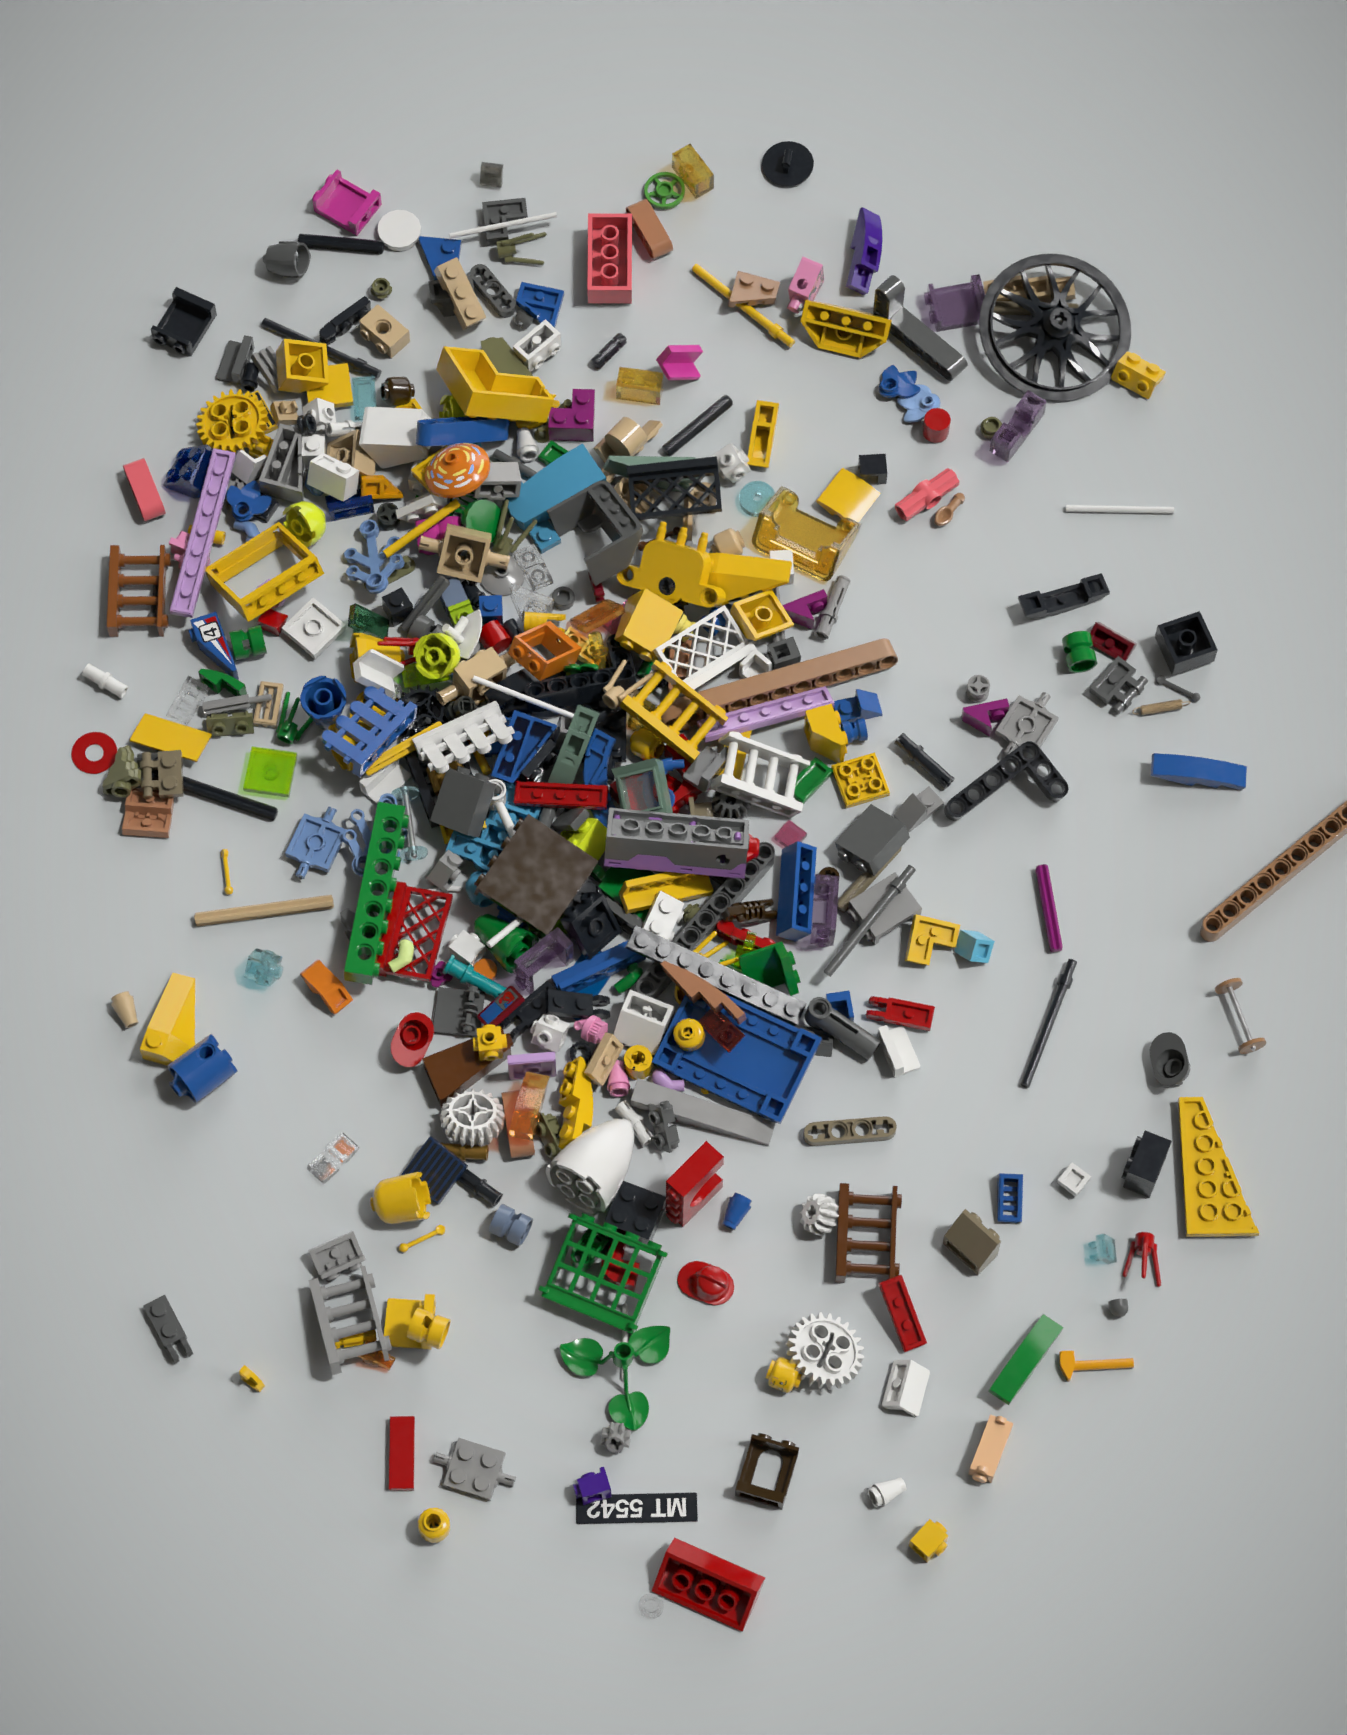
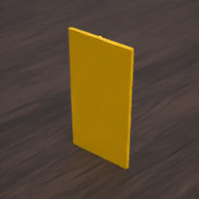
[129,713,212,762]

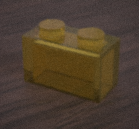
[672,144,714,199]
[616,367,664,405]

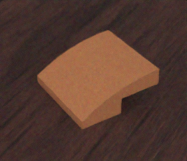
[122,788,174,838]

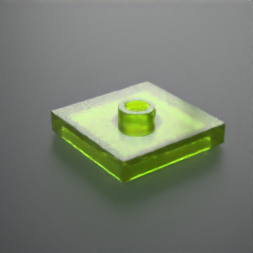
[243,746,298,798]

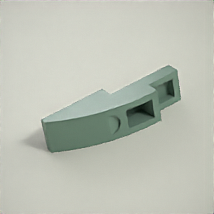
[547,705,600,784]

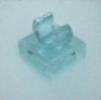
[1088,1234,1117,1264]

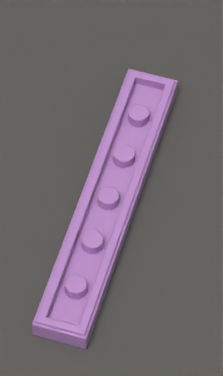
[697,686,834,743]

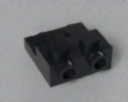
[560,892,622,960]

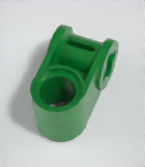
[571,1228,613,1272]

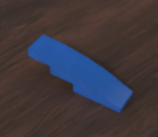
[1151,753,1247,790]

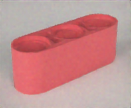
[123,458,166,521]

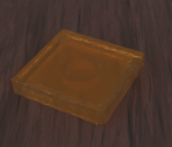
[569,599,626,634]

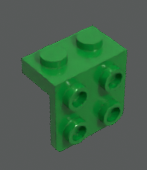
[738,941,801,996]

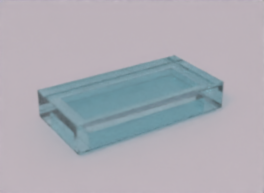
[352,376,377,421]

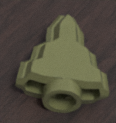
[102,745,141,798]

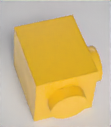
[909,1519,948,1563]

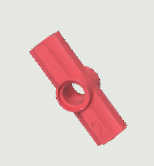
[895,468,960,521]

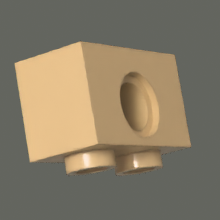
[359,304,410,358]

